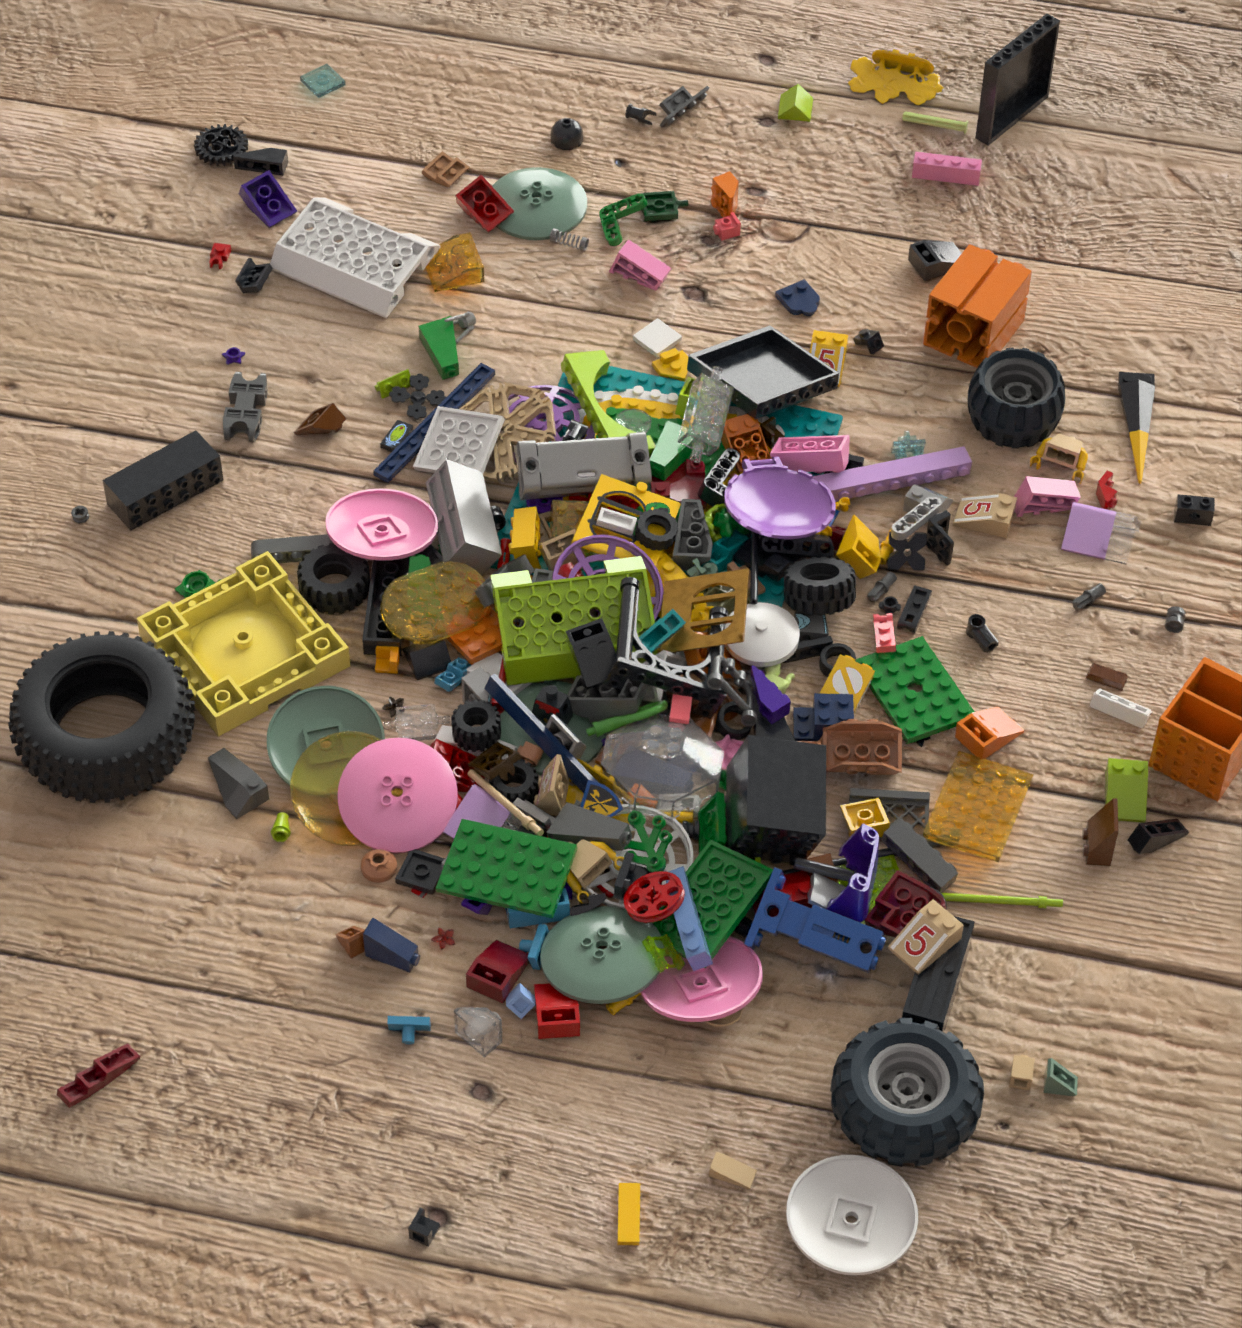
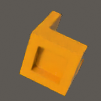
[375,646,400,674]

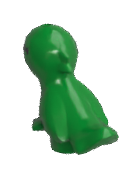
[713,508,751,537]

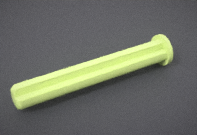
[902,111,968,134]

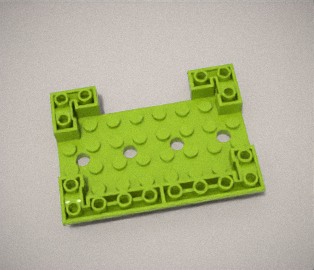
[490,556,658,686]

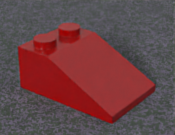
[455,175,514,233]

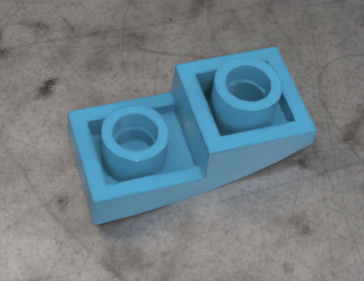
[434,657,471,692]

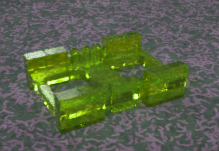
[642,934,685,972]

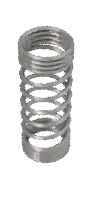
[549,228,589,251]

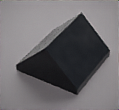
[402,636,451,680]

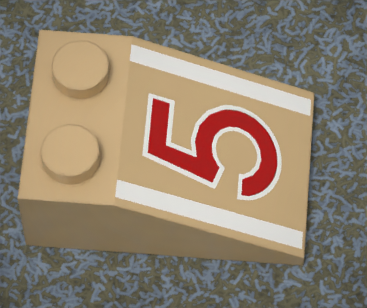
[953,493,1017,539]
[888,899,964,975]

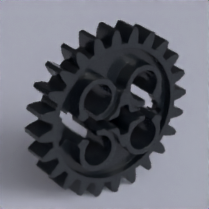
[194,124,249,166]

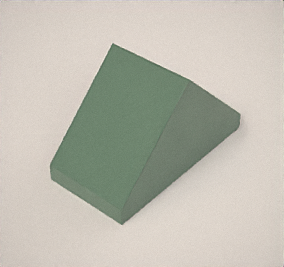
[1043,1058,1078,1096]

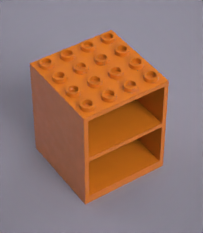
[1148,657,1242,802]

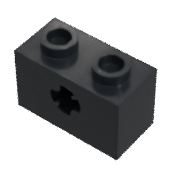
[1174,494,1215,526]

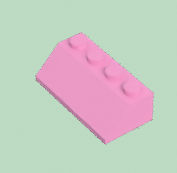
[912,152,982,186]
[770,435,850,473]

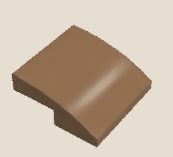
[421,151,470,187]

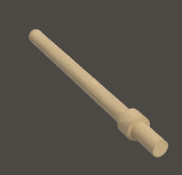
[468,770,544,836]

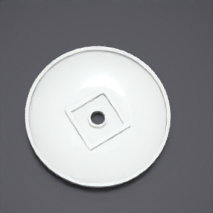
[786,1155,918,1275]

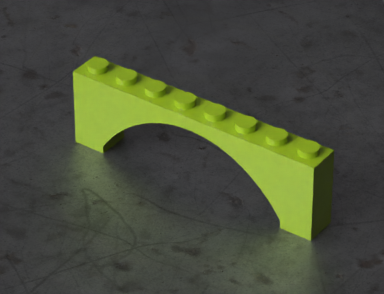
[561,350,656,462]

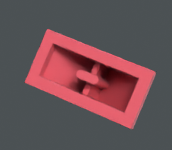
[669,694,692,724]

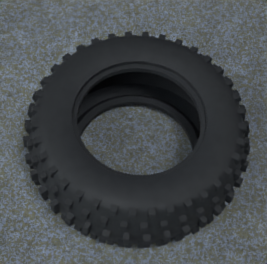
[8,631,196,803]

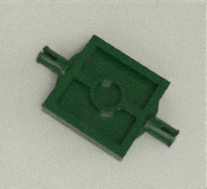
[631,191,688,221]

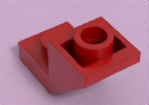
[1096,470,1118,510]

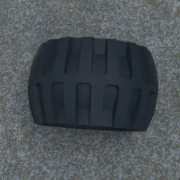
[967,347,1066,449]

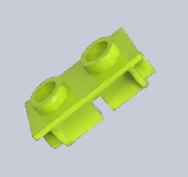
[374,369,410,399]

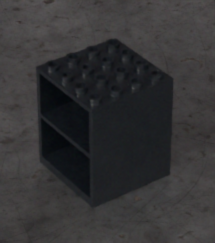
[725,735,826,866]

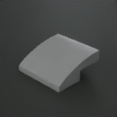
[513,797,556,829]
[807,872,846,909]

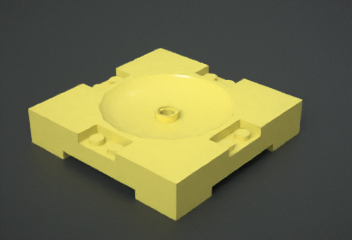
[137,551,350,737]

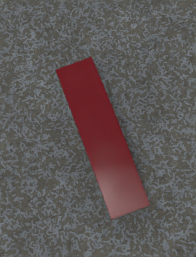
[56,1043,140,1108]

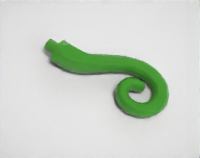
[586,700,668,737]

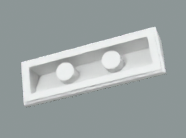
[1090,689,1152,728]

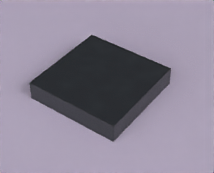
[395,849,445,895]

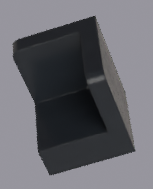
[408,1207,440,1247]

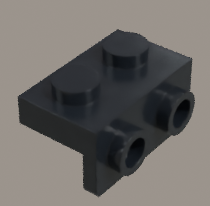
[235,258,273,294]

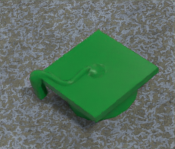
[175,570,221,598]

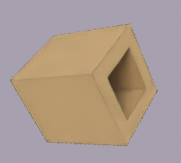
[1009,1055,1035,1091]

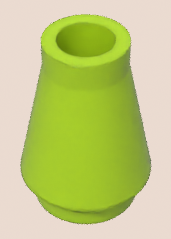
[271,812,291,842]

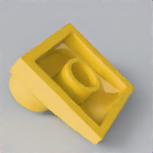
[840,798,890,838]

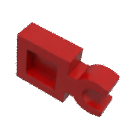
[209,242,232,269]

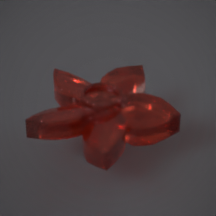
[431,928,455,950]

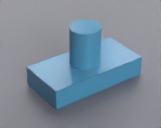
[519,924,549,970]
[387,1016,431,1045]

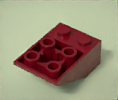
[466,940,529,1004]

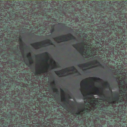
[223,372,268,442]

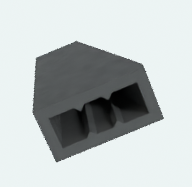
[547,802,632,851]

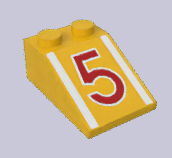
[809,330,848,387]

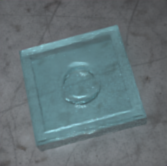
[300,64,346,98]

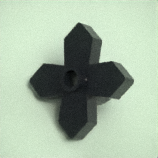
[887,531,927,571]

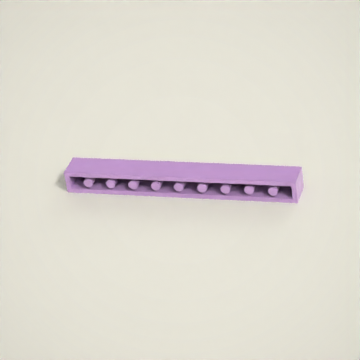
[812,446,972,501]

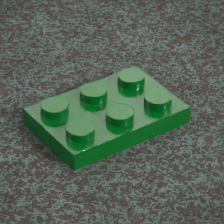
[698,791,727,854]

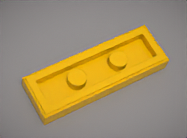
[617,1183,640,1246]

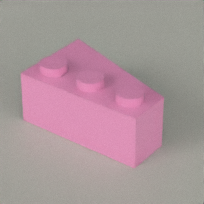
[609,239,671,291]
[1014,476,1081,517]

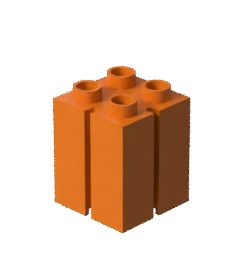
[923,244,1032,368]

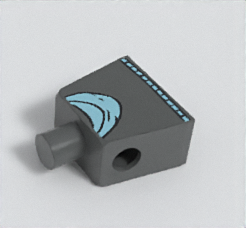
[794,610,829,642]

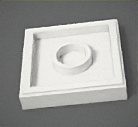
[633,318,682,358]

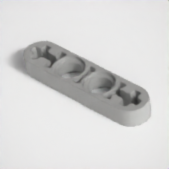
[891,497,942,540]

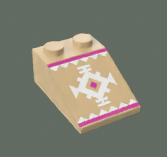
[534,755,569,816]

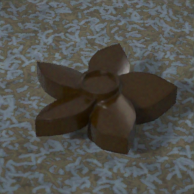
[382,697,405,717]

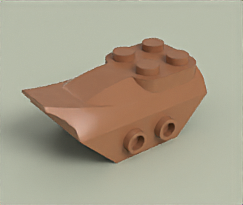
[819,719,902,775]

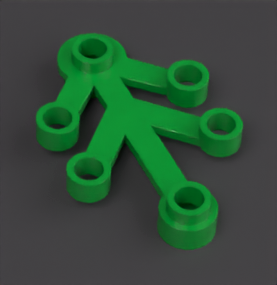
[623,811,673,873]

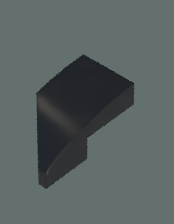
[570,893,606,916]

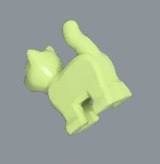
[764,663,795,694]

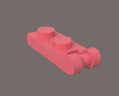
[873,613,896,653]

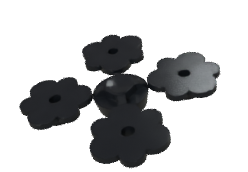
[389,374,446,420]

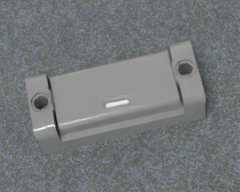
[514,432,652,500]

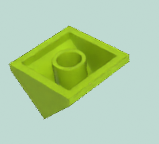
[778,84,813,122]

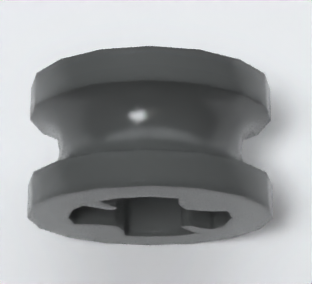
[71,506,89,523]

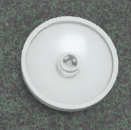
[725,603,800,667]

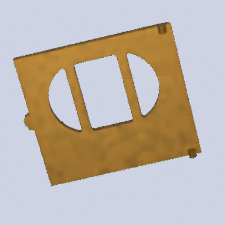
[657,568,749,653]

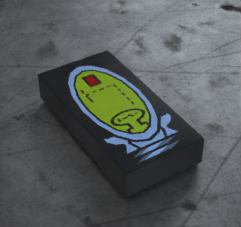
[380,420,414,452]

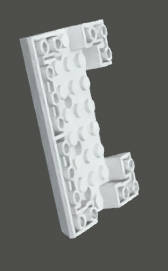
[270,198,441,318]

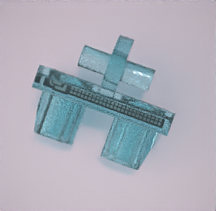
[891,431,926,460]

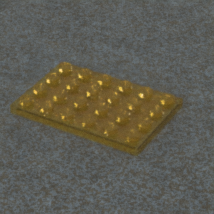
[923,751,1034,863]

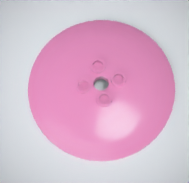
[326,489,438,560]
[338,738,458,854]
[640,936,763,1022]

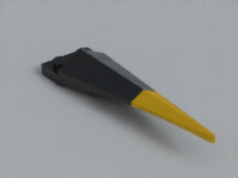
[1118,372,1155,484]

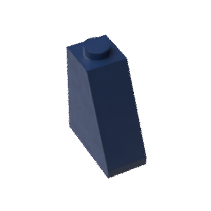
[363,918,420,973]

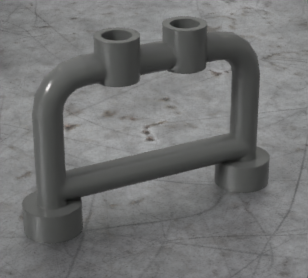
[707,655,757,727]

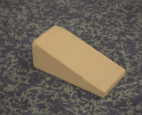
[709,1152,757,1190]

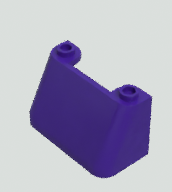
[826,823,879,923]

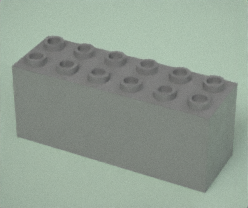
[426,459,502,577]

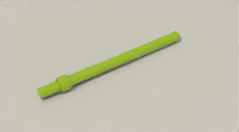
[941,893,1063,909]

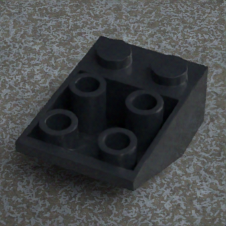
[908,240,962,281]
[566,618,616,689]

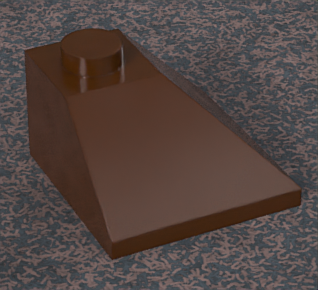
[293,403,346,435]

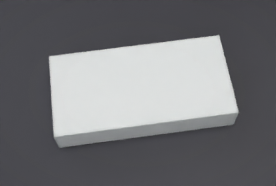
[596,507,637,536]

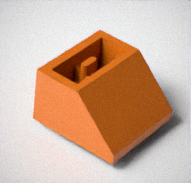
[711,171,739,217]

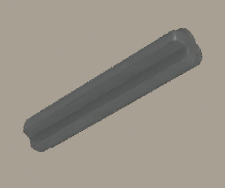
[794,858,854,882]

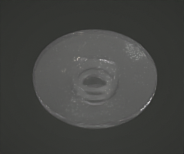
[615,409,651,433]

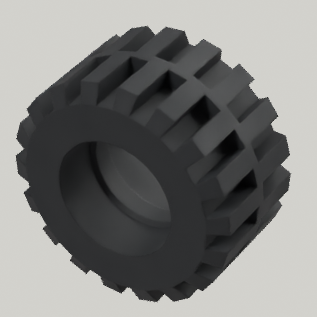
[451,699,501,752]
[489,759,539,804]

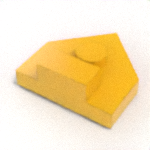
[652,348,688,382]

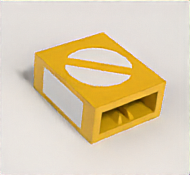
[820,654,875,714]

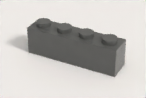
[882,818,958,893]

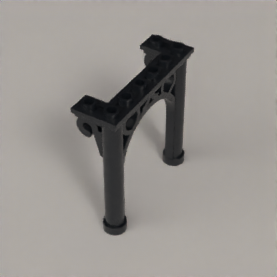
[603,577,728,719]

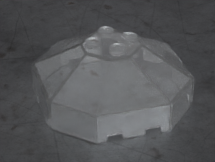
[601,714,724,819]

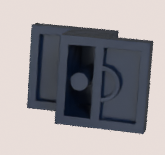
[793,693,854,741]

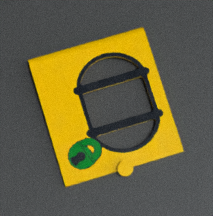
[571,474,681,573]

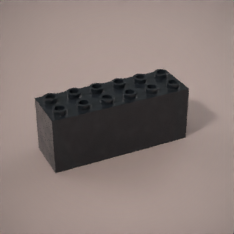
[103,430,224,531]
[902,916,975,1032]

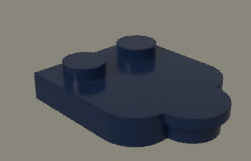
[775,279,820,316]

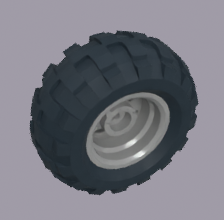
[830,1018,984,1167]

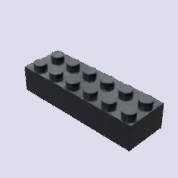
[362,556,410,656]

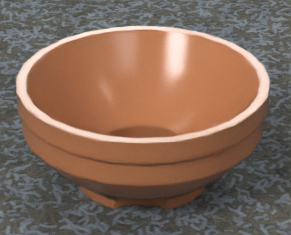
[361,849,397,883]

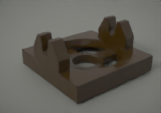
[468,742,521,781]

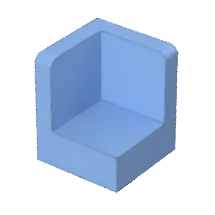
[506,983,536,1019]

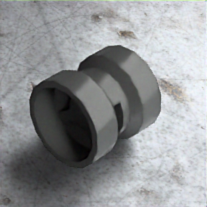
[1165,606,1186,633]

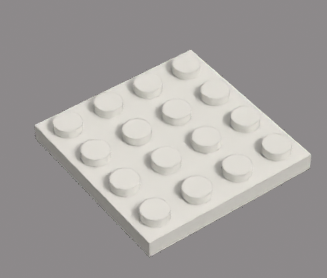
[413,406,505,473]

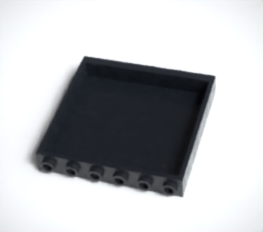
[975,14,1060,146]
[687,325,839,419]

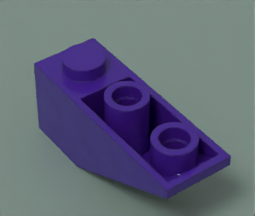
[750,665,791,724]

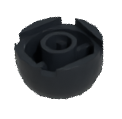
[551,118,583,150]

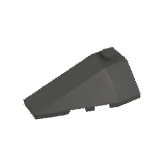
[673,499,713,571]
[208,748,269,819]

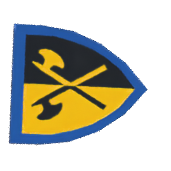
[580,780,624,817]

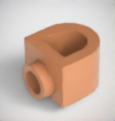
[517,741,544,767]

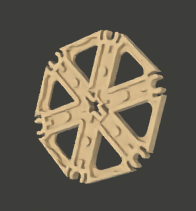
[460,382,556,483]

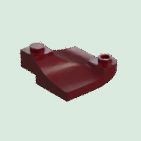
[650,459,707,510]
[864,870,946,938]

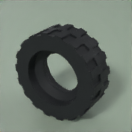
[635,509,678,551]

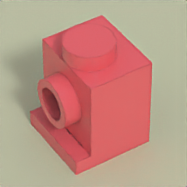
[713,212,741,241]

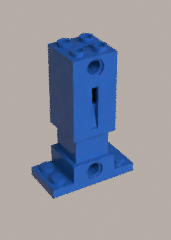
[744,867,886,973]

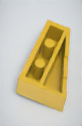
[509,507,541,573]

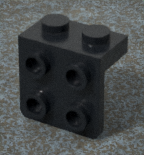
[926,510,954,566]

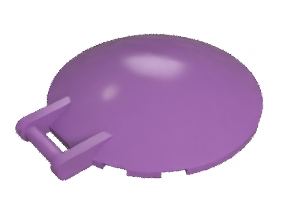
[724,456,836,539]

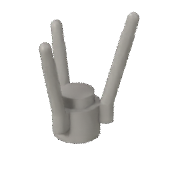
[444,311,476,343]

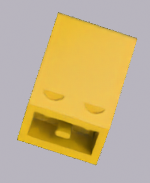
[836,515,881,579]

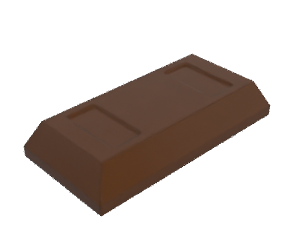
[1086,663,1128,691]

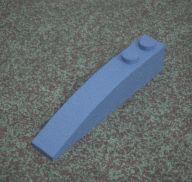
[666,866,713,971]

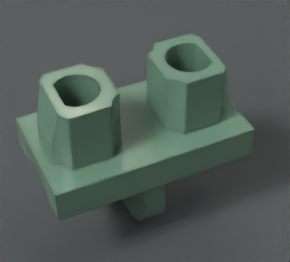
[686,558,718,577]

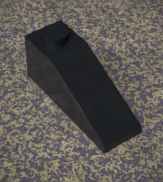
[233,148,288,176]
[1127,818,1189,854]

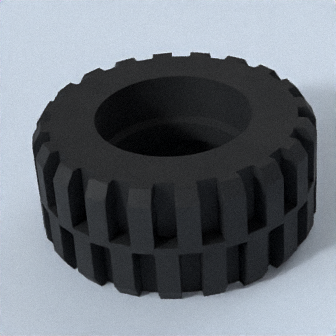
[297,543,370,615]
[784,557,856,616]

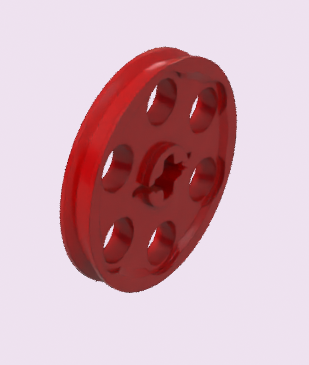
[624,871,685,923]

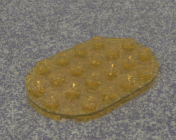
[381,561,489,644]

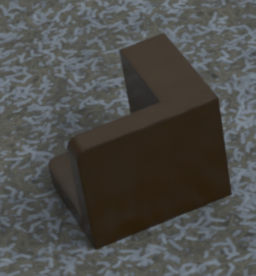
[760,416,785,449]

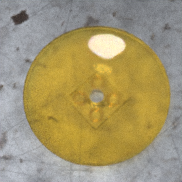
[290,731,403,846]

